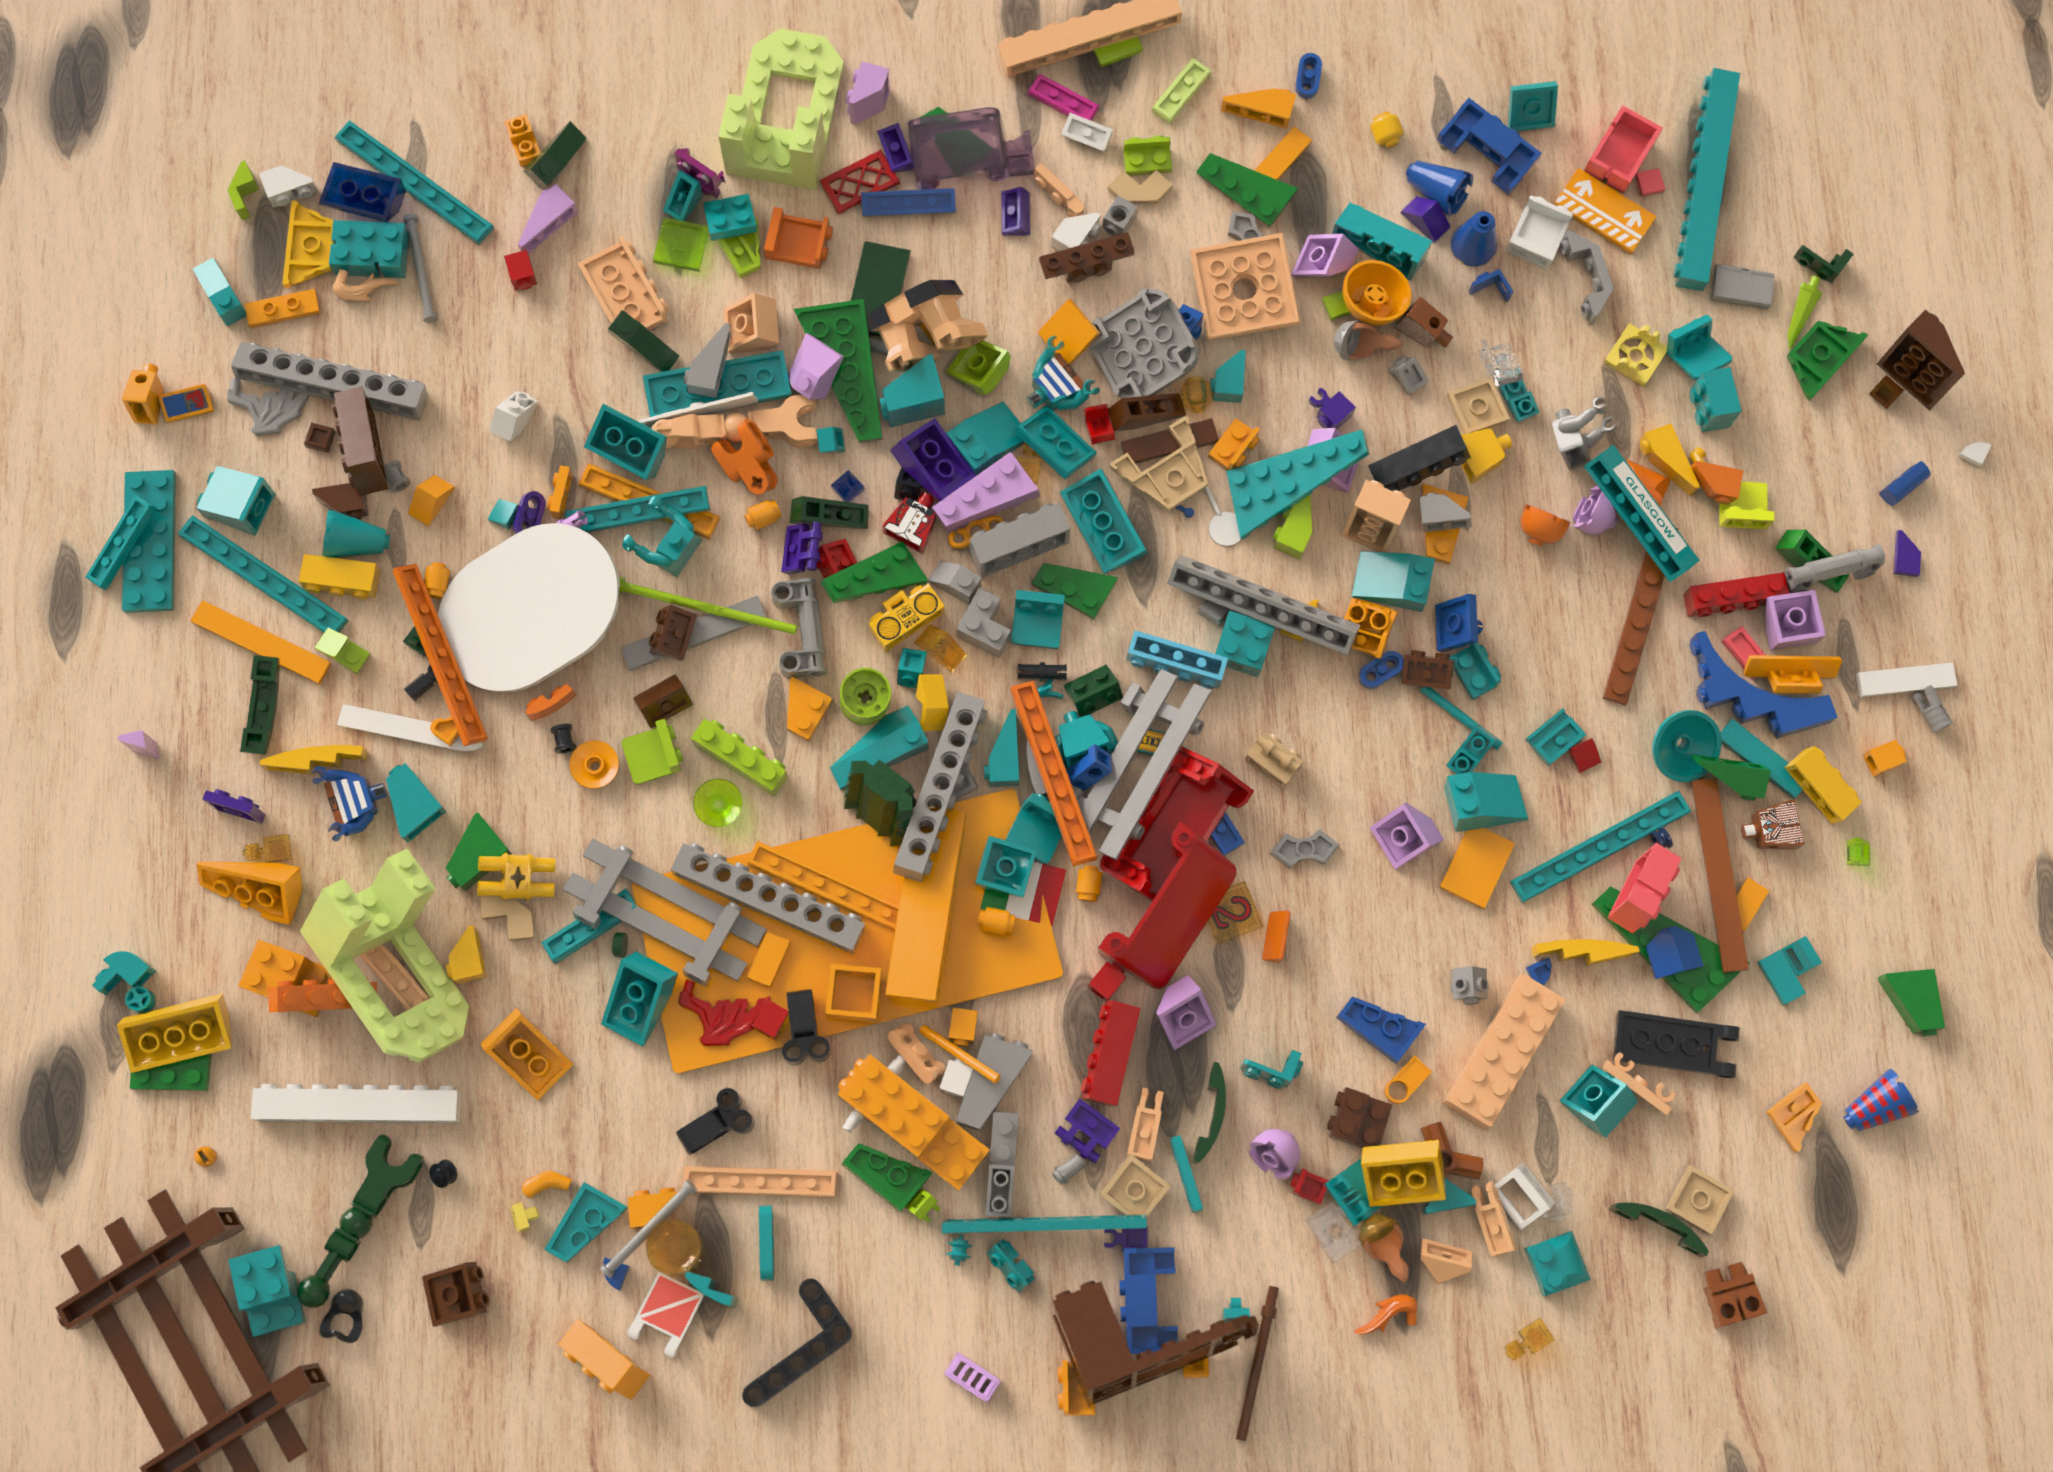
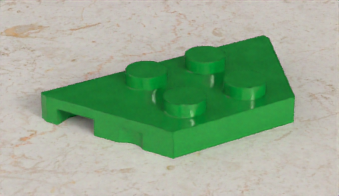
[1787,320,1868,401]

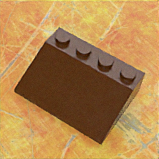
[1877,309,1965,411]

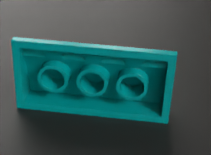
[1060,468,1148,574]

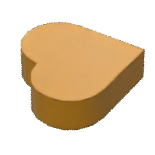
[430,716,459,747]

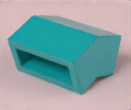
[1781,936,1822,976]

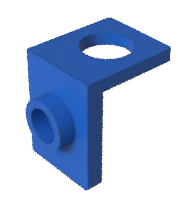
[1468,269,1514,302]

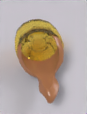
[1359,1213,1409,1282]

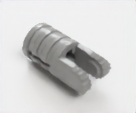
[1912,685,1953,733]

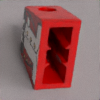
[882,492,936,554]

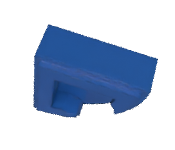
[1526,958,1552,986]
[603,1258,630,1291]

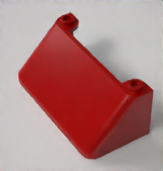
[1100,746,1254,902]
[1098,822,1237,989]

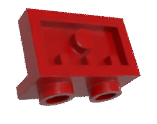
[817,538,857,579]

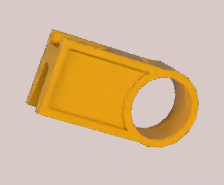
[1384,1055,1432,1104]

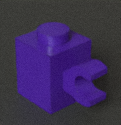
[1309,388,1356,430]

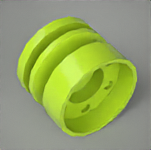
[839,667,891,725]

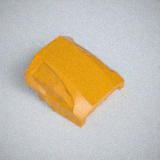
[1344,598,1399,659]

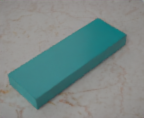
[1169,1135,1203,1213]

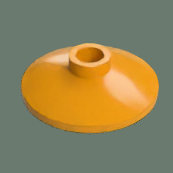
[569,740,619,789]

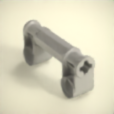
[1784,544,1885,594]
[771,578,827,678]

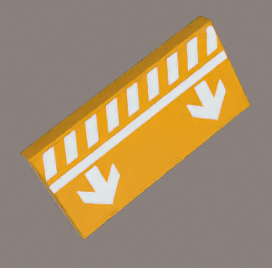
[1553,168,1657,255]

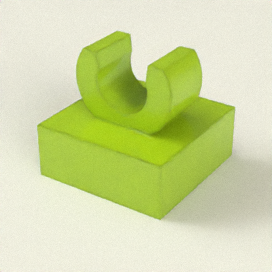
[905,1188,940,1222]

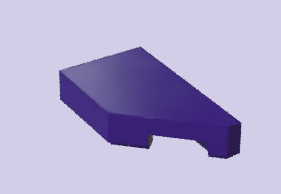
[1893,530,1921,577]

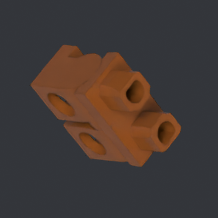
[1703,1262,1768,1329]

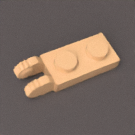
[1034,163,1085,217]
[1127,1088,1164,1162]
[1472,1181,1517,1257]

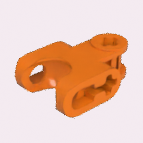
[711,419,778,494]

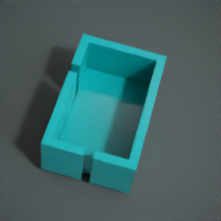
[329,220,409,278]

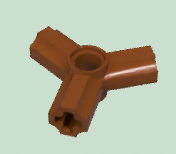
[1420,1121,1484,1180]

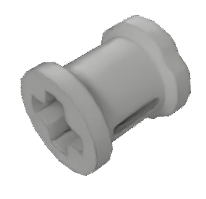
[384,460,411,492]

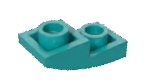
[1496,371,1540,422]
[1446,724,1497,774]

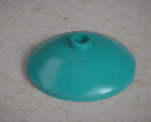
[1652,710,1722,782]

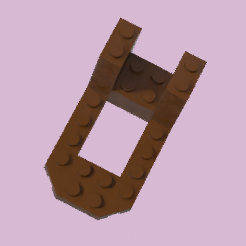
[1052,1280,1259,1407]

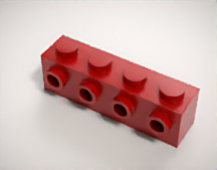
[1683,572,1789,618]
[1081,1000,1141,1107]

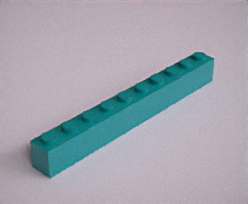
[1673,68,1741,292]

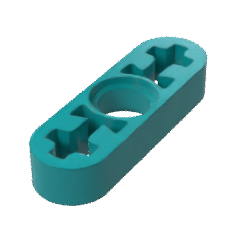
[759,1205,774,1281]

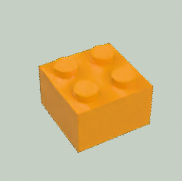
[825,964,882,1023]

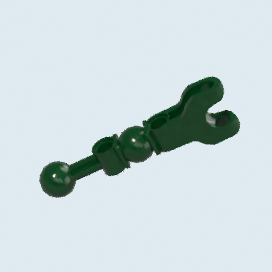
[297,1134,424,1308]

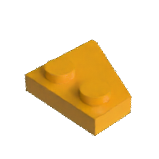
[1766,1083,1822,1152]

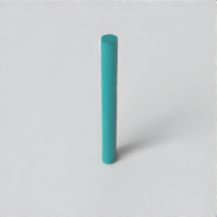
[1420,686,1503,750]

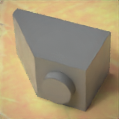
[1420,493,1472,532]
[928,560,982,605]

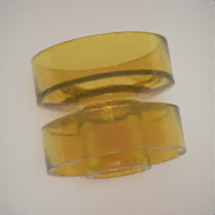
[646,1219,705,1277]

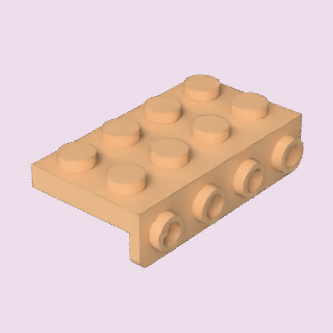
[577,236,669,330]

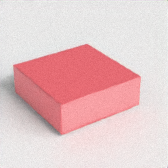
[1635,168,1665,197]

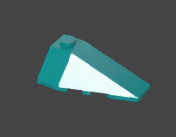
[830,705,929,790]

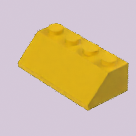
[117,993,232,1073]

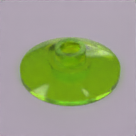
[693,778,743,827]

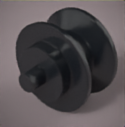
[429,1159,457,1188]

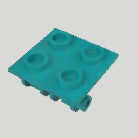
[1324,1158,1382,1226]

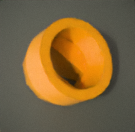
[194,1146,217,1167]

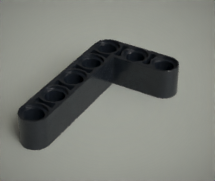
[742,1279,852,1407]

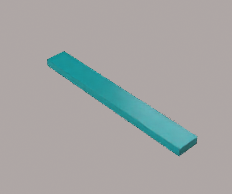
[335,120,494,245]
[178,515,349,633]
[1510,791,1692,903]
[942,1215,1147,1233]

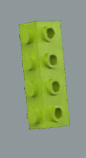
[691,718,788,797]

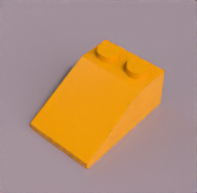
[480,1007,574,1101]

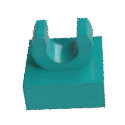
[1222,1298,1250,1323]

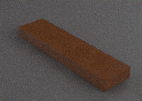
[1121,418,1219,464]

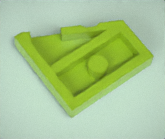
[717,219,761,279]

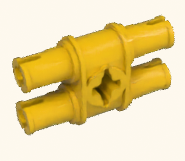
[477,853,556,901]

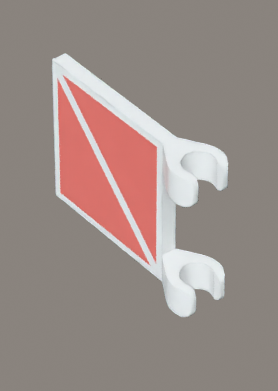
[627,1272,705,1358]

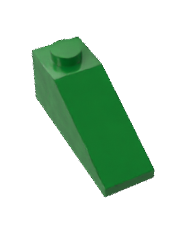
[1775,529,1850,593]
[1692,754,1771,801]

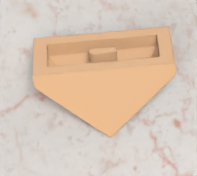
[1420,1238,1472,1284]

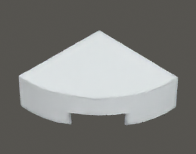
[1958,442,1991,467]

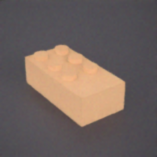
[1342,480,1411,552]

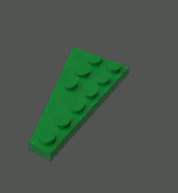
[1591,886,1750,1013]

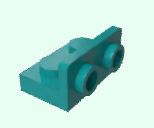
[1450,642,1501,701]

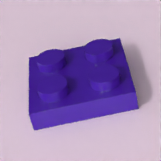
[202,789,266,824]

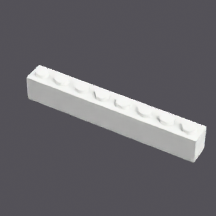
[251,1084,462,1123]

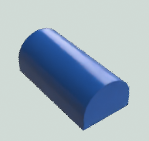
[1879,461,1931,506]

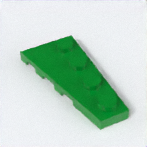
[1196,153,1299,227]

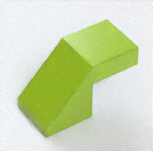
[227,160,259,220]

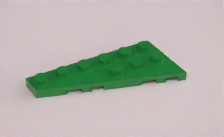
[793,299,883,443]

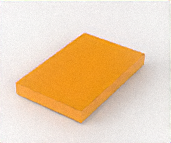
[1439,828,1515,909]

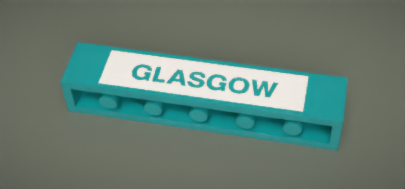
[1584,444,1700,582]

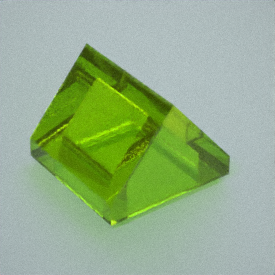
[1847,837,1870,866]

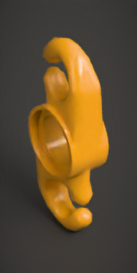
[948,515,1004,550]

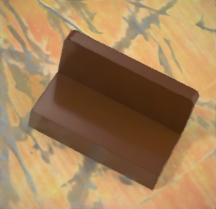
[633,675,693,728]

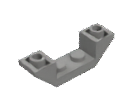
[1560,230,1614,325]

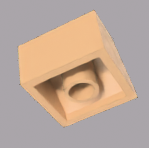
[724,293,779,353]

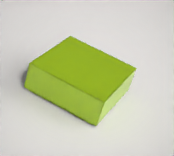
[1322,291,1351,321]

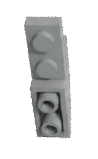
[985,1111,1019,1217]

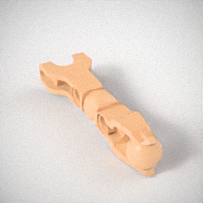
[652,395,818,449]

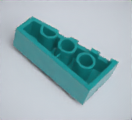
[1332,202,1433,282]

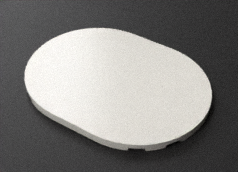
[438,523,620,692]

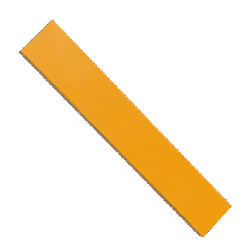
[578,463,720,539]
[190,600,332,685]

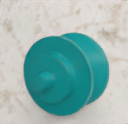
[946,1234,973,1266]

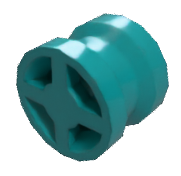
[125,986,156,1013]

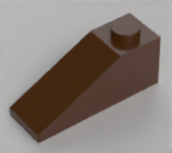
[1108,393,1186,431]

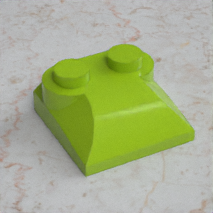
[946,340,1011,395]

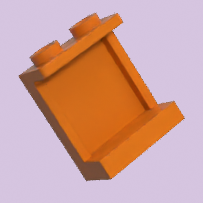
[764,207,833,269]

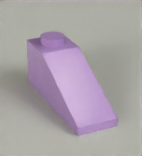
[518,184,578,254]

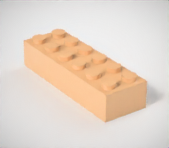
[1442,973,1566,1130]

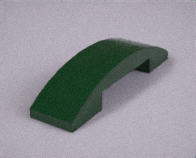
[240,655,280,755]
[1193,1062,1226,1164]
[1609,1202,1709,1257]

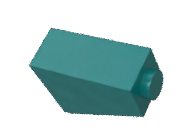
[386,763,446,843]

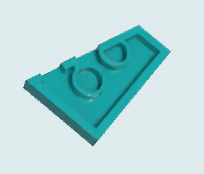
[544,1182,628,1263]

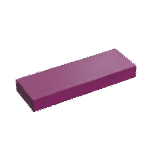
[1028,73,1099,121]

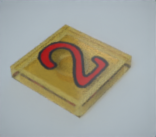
[1208,881,1264,945]

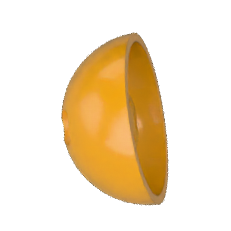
[1342,260,1412,326]

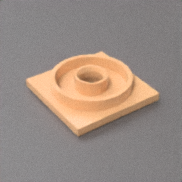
[1190,233,1300,342]

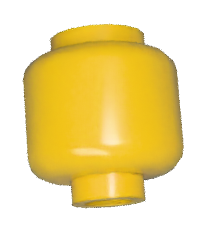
[1370,111,1404,148]

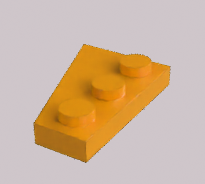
[1421,484,1469,565]

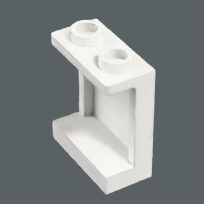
[1505,196,1573,270]

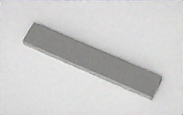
[621,596,766,671]

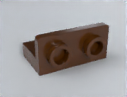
[649,605,697,661]
[1401,650,1455,689]

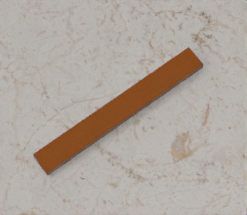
[1691,778,1749,973]

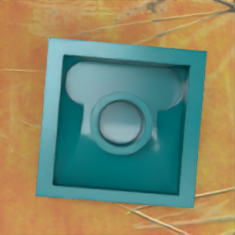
[975,836,1037,898]
[1524,1231,1591,1297]

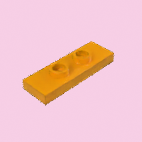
[244,289,320,328]

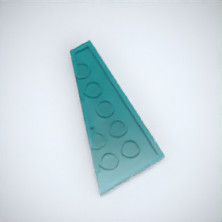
[1226,429,1369,540]

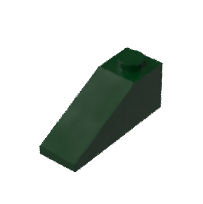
[523,121,587,188]
[608,310,680,372]
[790,496,869,529]

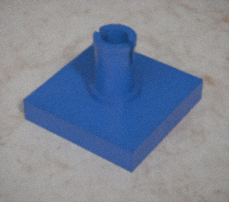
[1435,594,1483,652]

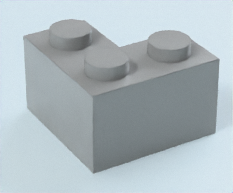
[956,588,1011,658]

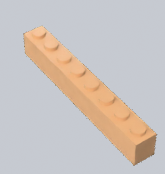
[998,0,1182,78]

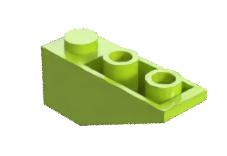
[1273,494,1312,560]

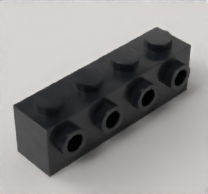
[1368,425,1471,491]

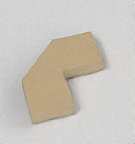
[1107,170,1173,204]
[480,896,535,941]

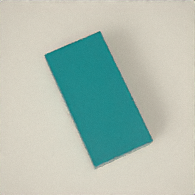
[1757,950,1806,1006]

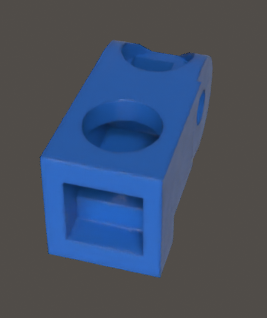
[1067,744,1112,791]

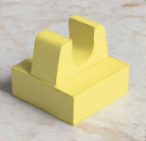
[510,1202,539,1234]

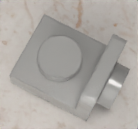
[1388,356,1429,394]

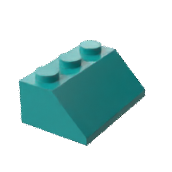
[584,404,667,480]

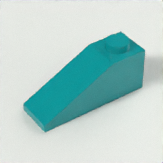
[193,258,247,327]
[984,709,1019,787]

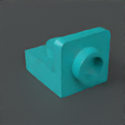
[897,648,927,688]

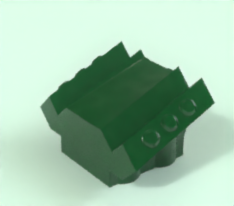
[844,759,917,846]

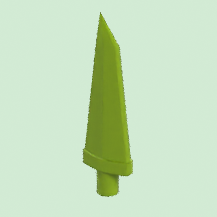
[1787,276,1822,350]

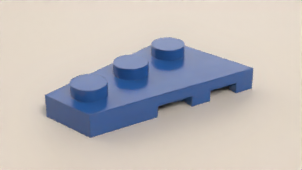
[1336,997,1426,1064]

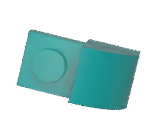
[92,951,156,995]

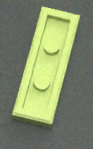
[1152,58,1211,124]

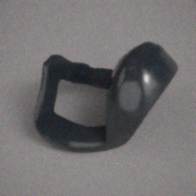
[319,1289,363,1343]

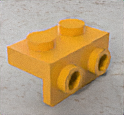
[1058,1360,1096,1416]

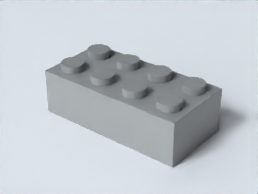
[969,503,1070,578]

